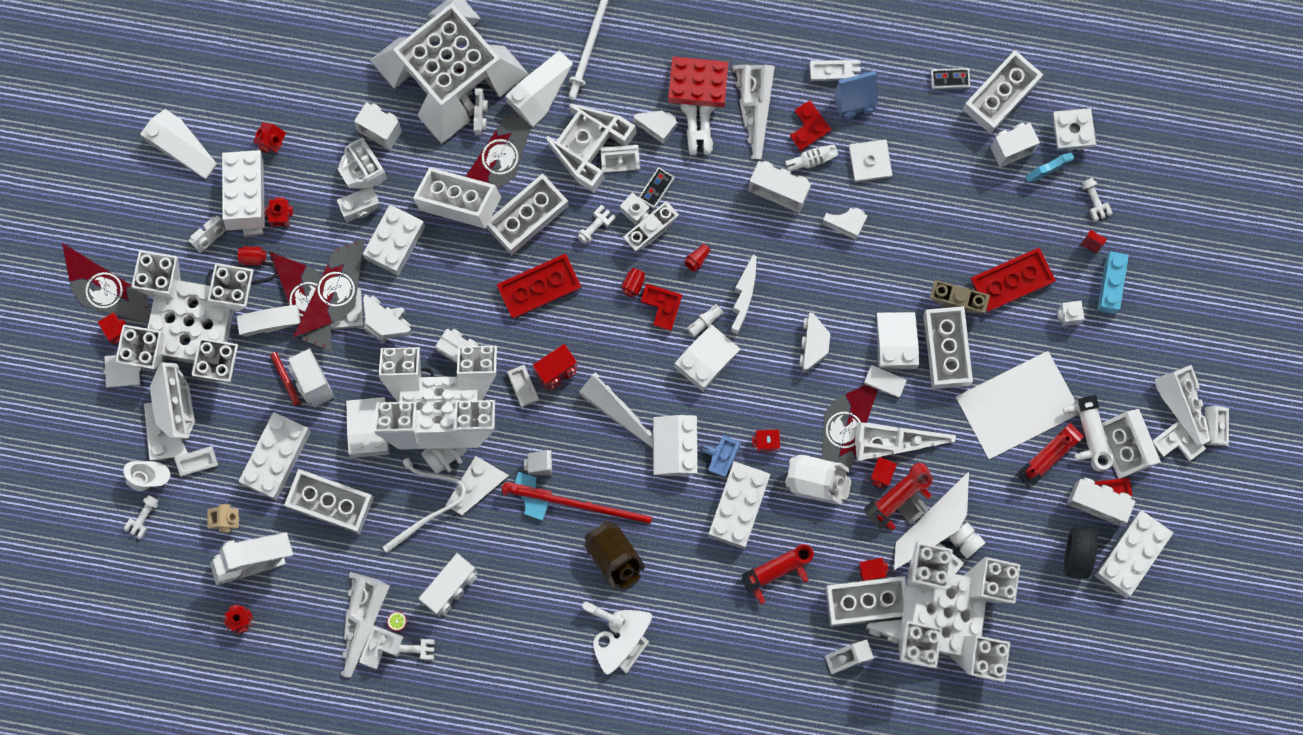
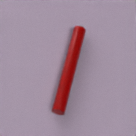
[270,352,301,406]

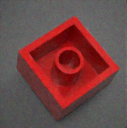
[532,344,578,391]

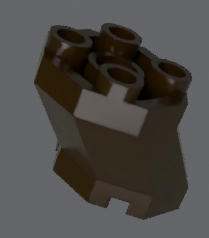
[584,521,645,589]

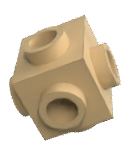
[208,504,239,533]

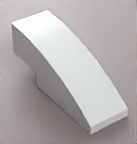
[237,305,300,336]

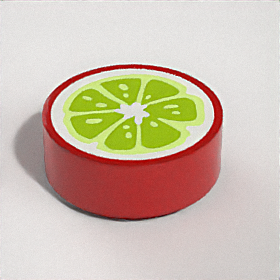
[387,611,407,632]

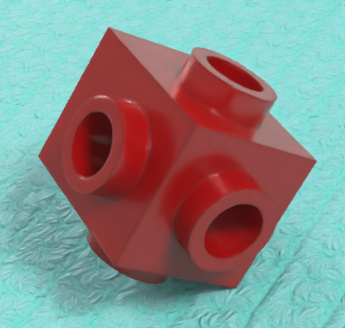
[253,122,286,153]
[265,197,293,227]
[223,604,254,634]

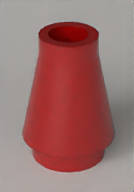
[684,244,711,272]

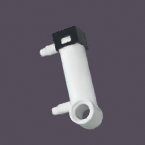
[1062,395,1113,472]

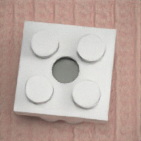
[1053,108,1096,152]

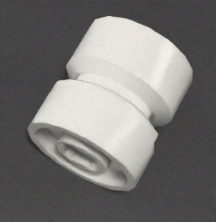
[949,522,986,559]

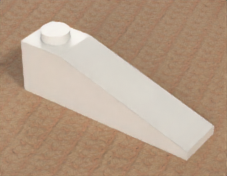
[140,109,217,180]

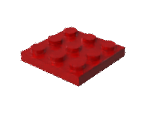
[668,57,728,108]

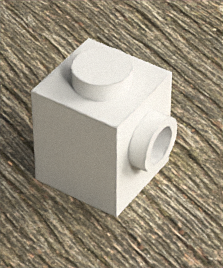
[620,192,649,226]
[1057,301,1084,326]

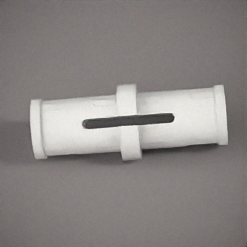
[687,304,723,337]

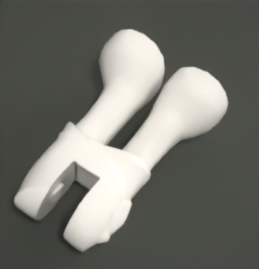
[680,104,716,155]

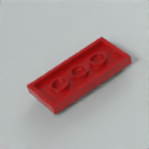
[970,247,1056,313]
[496,253,582,320]

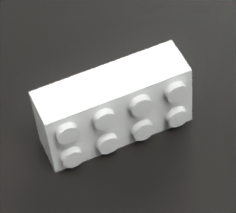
[963,50,1043,134]
[222,150,265,230]
[413,167,501,228]
[486,173,568,256]
[923,306,973,389]
[288,349,335,408]
[239,412,311,501]
[708,461,770,550]
[285,469,374,534]
[1094,510,1173,598]
[825,576,906,627]

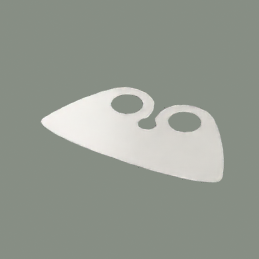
[593,610,652,674]

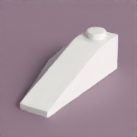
[506,51,573,127]
[1155,365,1210,446]

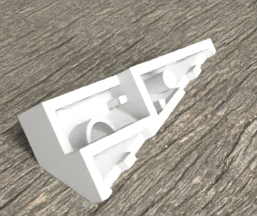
[733,65,775,159]
[579,372,653,448]
[855,422,956,461]
[341,572,390,677]

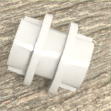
[421,448,467,474]

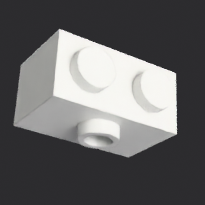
[337,187,381,223]

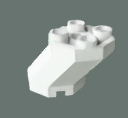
[785,455,851,505]

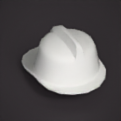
[123,461,170,491]

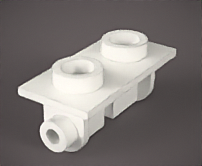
[188,216,226,253]

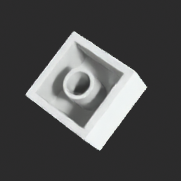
[354,102,402,150]
[991,123,1040,167]

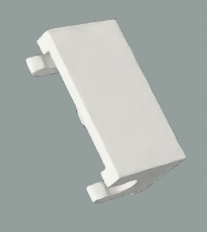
[601,145,640,173]

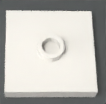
[849,140,892,182]

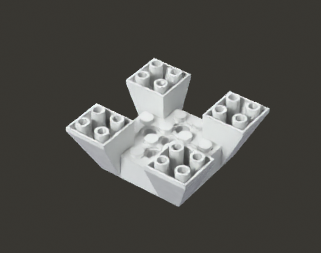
[370,0,529,144]
[115,250,254,383]
[374,346,497,449]
[899,542,1020,682]

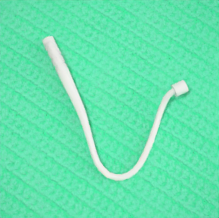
[383,458,466,553]

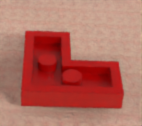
[790,100,832,152]
[641,284,683,331]

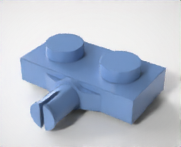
[702,435,742,479]

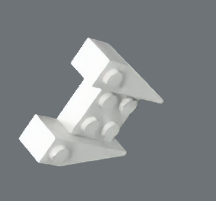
[546,104,636,193]
[210,533,293,586]

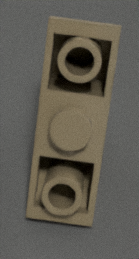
[930,280,990,314]

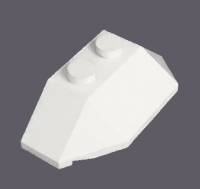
[338,137,387,188]
[150,362,195,439]

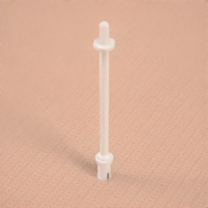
[569,0,608,100]

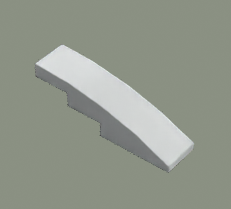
[731,255,757,335]

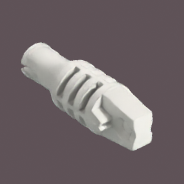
[785,145,838,172]

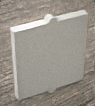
[103,355,142,388]

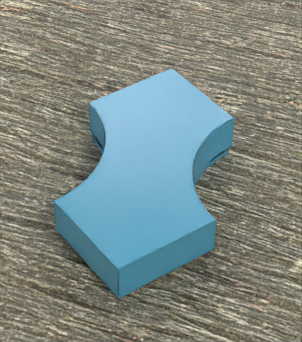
[1025,153,1074,182]
[515,472,549,521]

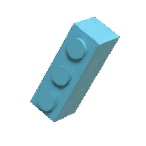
[1097,251,1129,314]

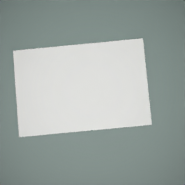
[956,351,1078,459]

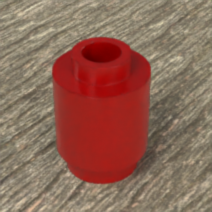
[238,246,266,266]
[621,268,646,298]

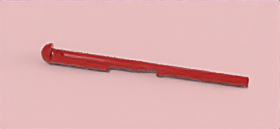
[501,482,652,524]

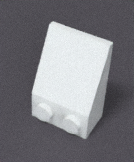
[877,312,919,370]
[674,325,741,392]
[346,397,390,458]

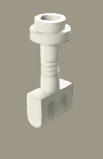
[1082,178,1112,222]
[577,205,616,244]
[124,495,159,540]
[582,602,625,629]
[395,639,435,660]

